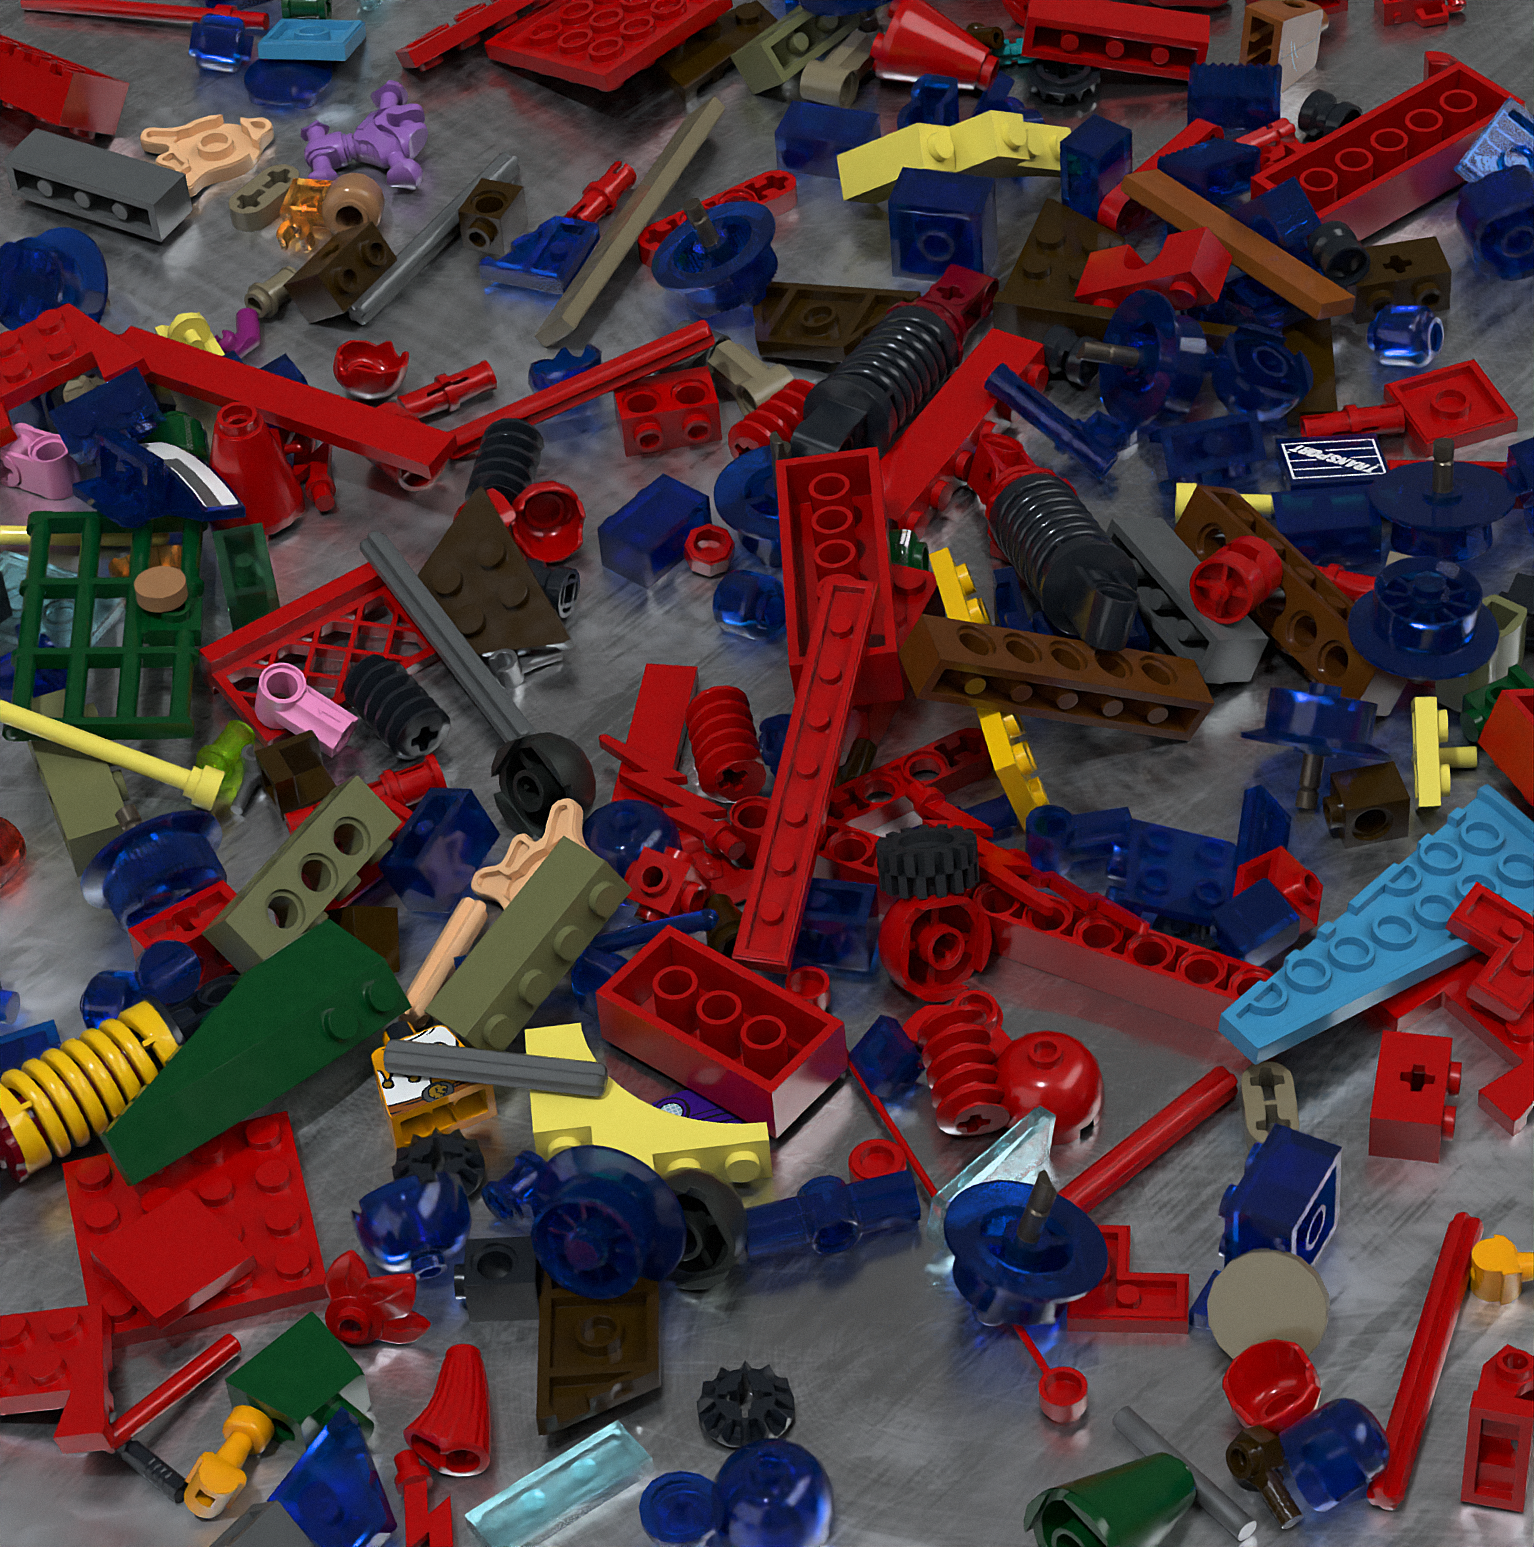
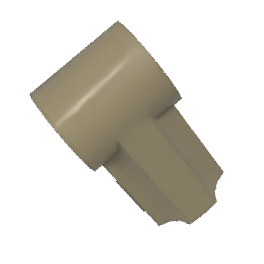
[800,31,874,110]
[707,339,794,417]

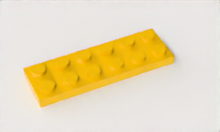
[928,547,1050,839]

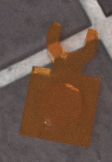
[276,178,333,252]

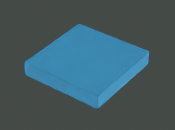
[258,19,366,61]

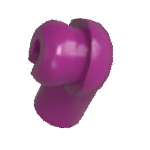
[215,308,261,361]

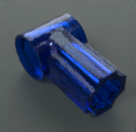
[1025,805,1136,876]

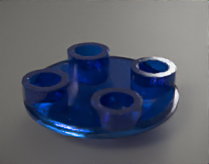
[244,59,333,110]

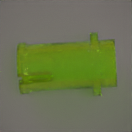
[195,720,256,782]

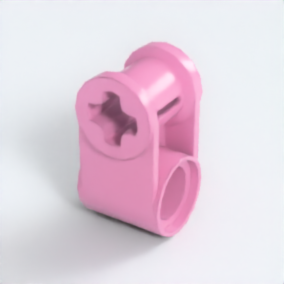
[0,423,82,500]

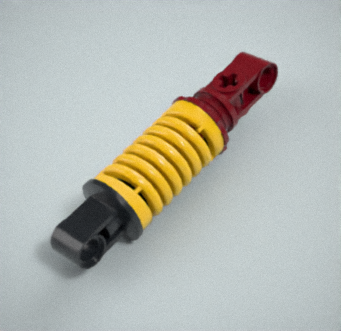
[0,975,239,1183]

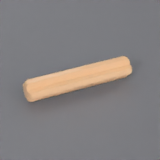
[398,897,488,1029]

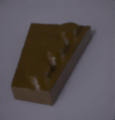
[650,0,778,104]

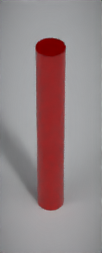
[104,1334,242,1454]

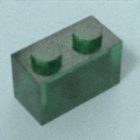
[212,522,280,632]

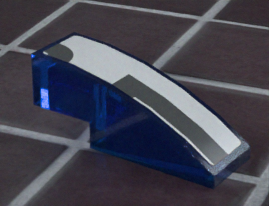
[121,441,246,522]

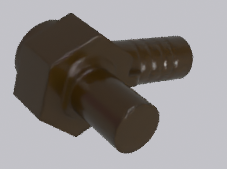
[1226,1425,1304,1529]

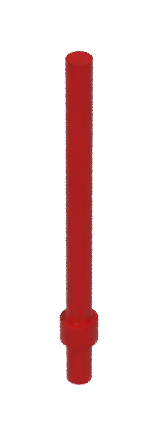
[20,0,270,32]

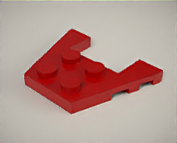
[0,303,151,448]
[1368,954,1534,1136]
[0,1304,114,1454]

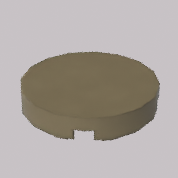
[1207,1248,1330,1359]

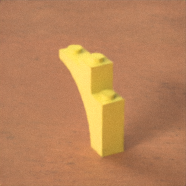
[837,110,1077,204]
[524,1023,773,1215]

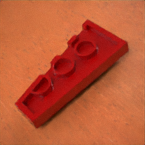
[395,0,551,72]

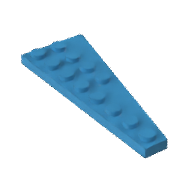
[1218,784,1534,1065]

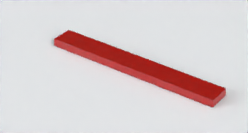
[119,326,458,479]
[732,576,880,975]

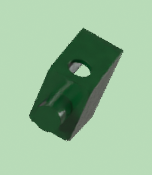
[225,1311,374,1457]

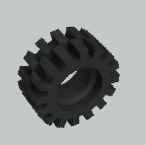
[876,824,980,899]

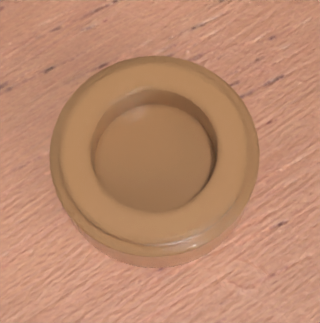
[134,566,188,613]

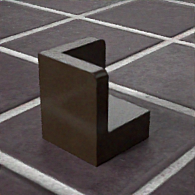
[255,730,337,821]
[325,906,400,974]

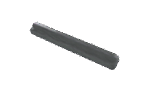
[383,1039,608,1097]

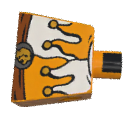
[371,1021,498,1152]

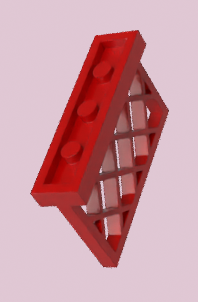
[199,562,442,747]

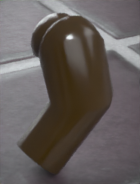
[965,22,1004,50]
[834,738,877,788]

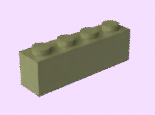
[27,689,138,877]
[424,836,632,1052]

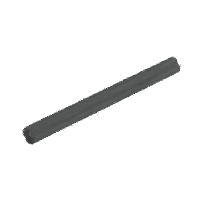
[348,152,521,325]
[360,531,536,743]

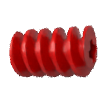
[728,379,815,482]
[685,685,767,803]
[917,1006,1010,1137]

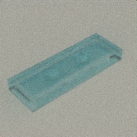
[926,1106,1056,1250]
[465,1420,654,1547]

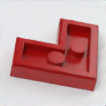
[1445,882,1534,1026]
[1067,1224,1189,1334]

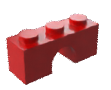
[1074,226,1233,315]

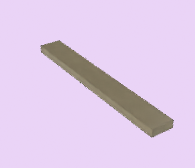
[534,96,725,348]

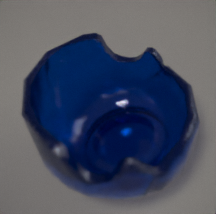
[528,344,603,393]

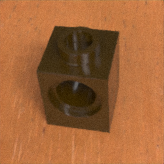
[458,178,528,256]
[1322,761,1410,849]

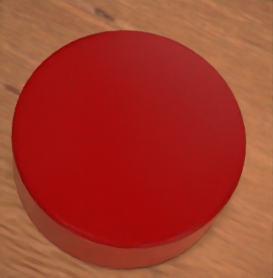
[848,1139,907,1197]

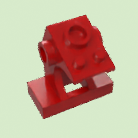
[1460,1344,1534,1512]

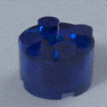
[1455,164,1534,281]

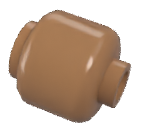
[322,173,385,235]

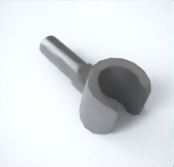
[488,648,563,689]
[230,744,261,814]

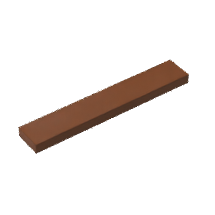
[1120,169,1356,320]

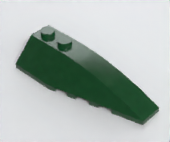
[99,918,412,1187]

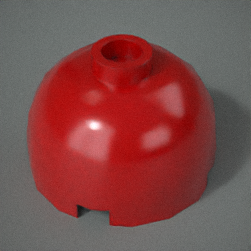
[877,892,992,1002]
[992,1030,1105,1147]

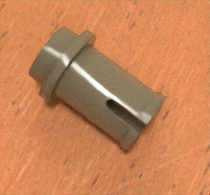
[244,266,297,318]

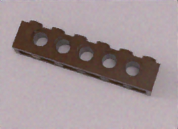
[1174,485,1418,718]
[898,614,1215,741]

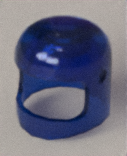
[1279,1397,1391,1512]

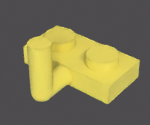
[1411,696,1477,811]

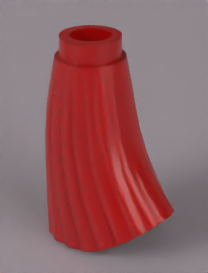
[403,1344,491,1477]

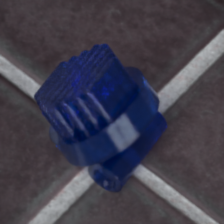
[135,940,201,1003]
[571,945,628,1020]

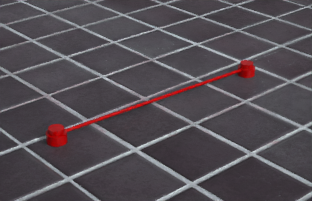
[785,966,1088,1423]

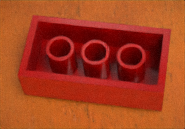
[595,924,848,1139]

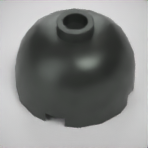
[491,732,596,839]
[626,1168,748,1290]

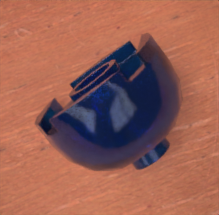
[1211,324,1313,424]
[582,798,683,906]
[350,1171,473,1280]
[711,1438,835,1547]

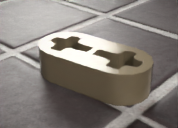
[228,164,303,232]
[1241,1061,1300,1164]

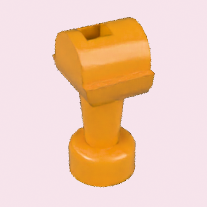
[1470,1234,1534,1305]
[184,1405,275,1518]

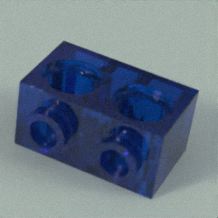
[1227,176,1322,272]

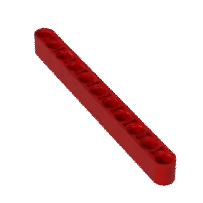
[729,795,1274,1033]

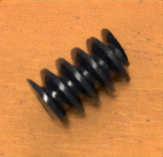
[465,418,545,527]
[343,654,451,760]

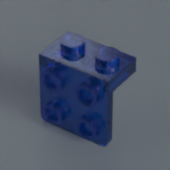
[1105,819,1238,930]

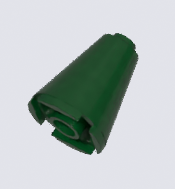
[1023,1452,1196,1547]

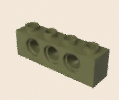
[730,0,892,95]
[201,775,402,974]

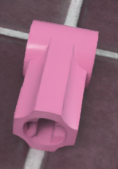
[255,663,359,758]

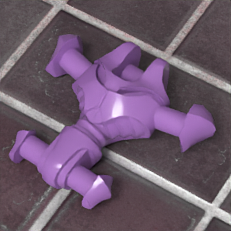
[300,80,428,191]

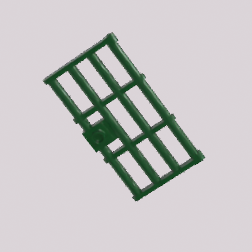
[2,511,209,742]

